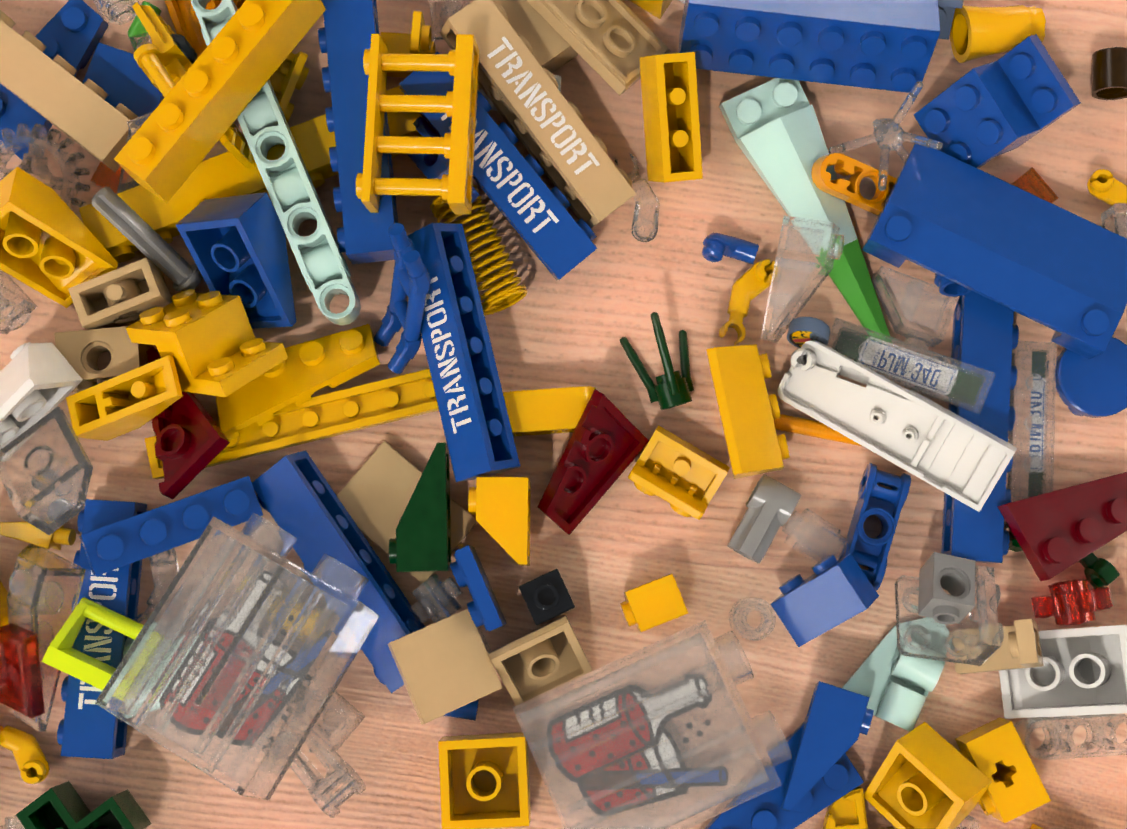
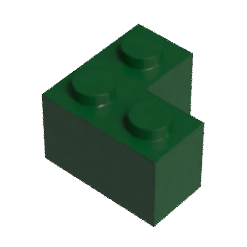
[16,781,152,829]

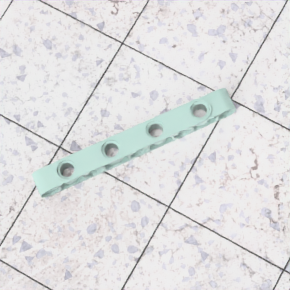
[191,0,361,325]

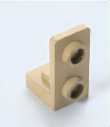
[951,618,1044,674]

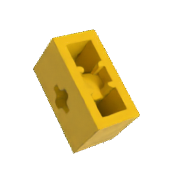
[955,717,1051,823]

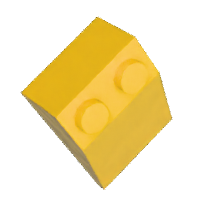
[0,167,118,308]

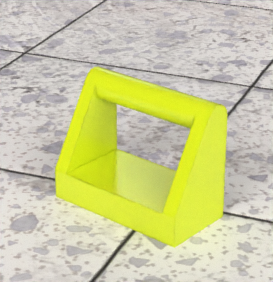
[41,597,161,699]

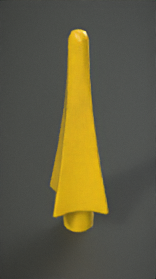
[0,520,76,550]

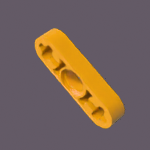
[811,153,897,216]

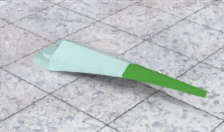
[719,78,893,345]

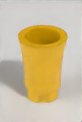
[950,5,1046,63]

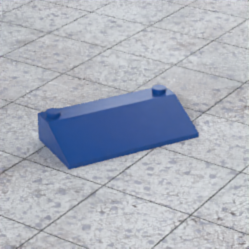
[862,140,1127,359]

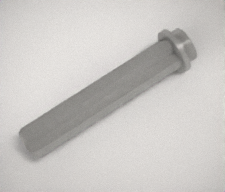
[91,187,203,291]

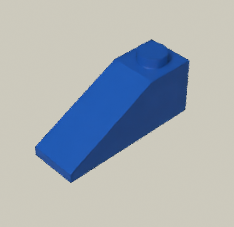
[780,681,874,811]

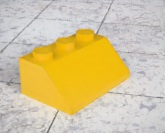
[706,344,790,479]

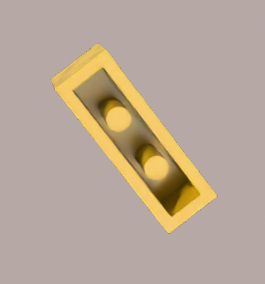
[639,52,703,183]

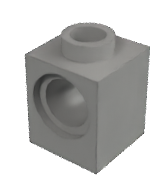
[918,552,976,624]

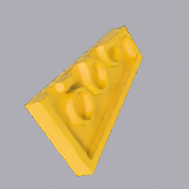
[216,324,380,441]

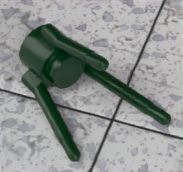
[620,312,694,410]

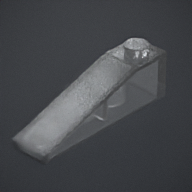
[7,544,86,732]

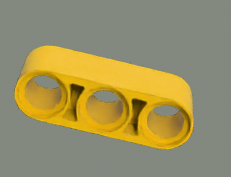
[503,386,596,437]

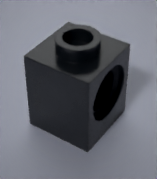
[519,569,575,626]

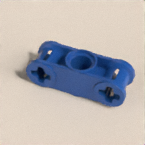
[838,463,911,591]

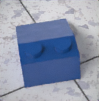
[176,192,296,329]

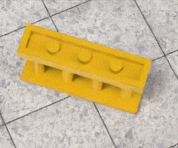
[356,34,480,215]

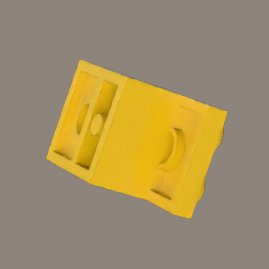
[126,289,288,397]

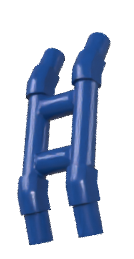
[374,223,431,374]

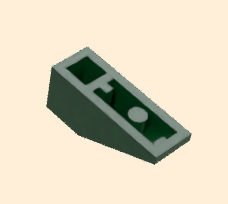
[389,443,452,572]

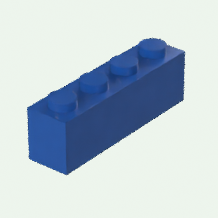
[79,476,263,576]

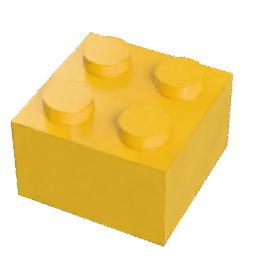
[438,732,531,829]

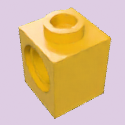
[620,574,688,632]

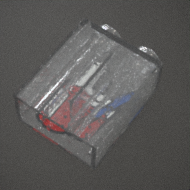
[95,513,380,800]
[512,620,792,829]

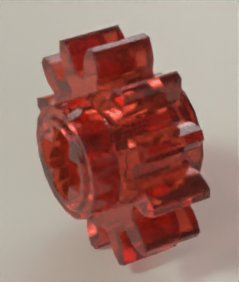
[1031,579,1113,626]

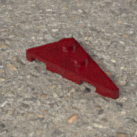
[146,346,230,500]

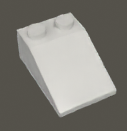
[999,625,1127,719]

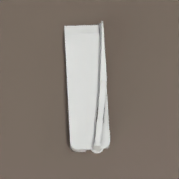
[777,340,1017,512]

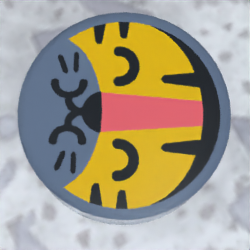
[787,317,830,348]

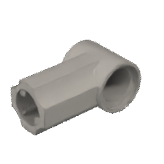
[727,474,801,563]

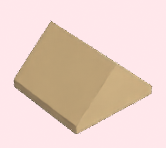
[488,616,594,711]

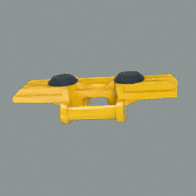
[132,2,253,169]

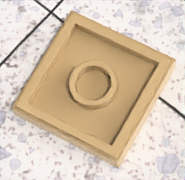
[388,609,502,725]

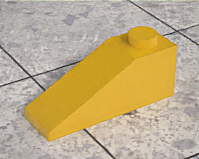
[66,355,183,441]

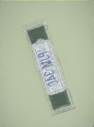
[827,318,996,414]
[1007,341,1057,502]

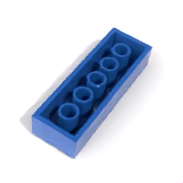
[678,0,941,94]

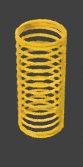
[430,184,528,315]

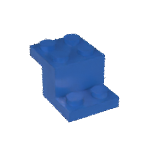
[914,34,1081,169]

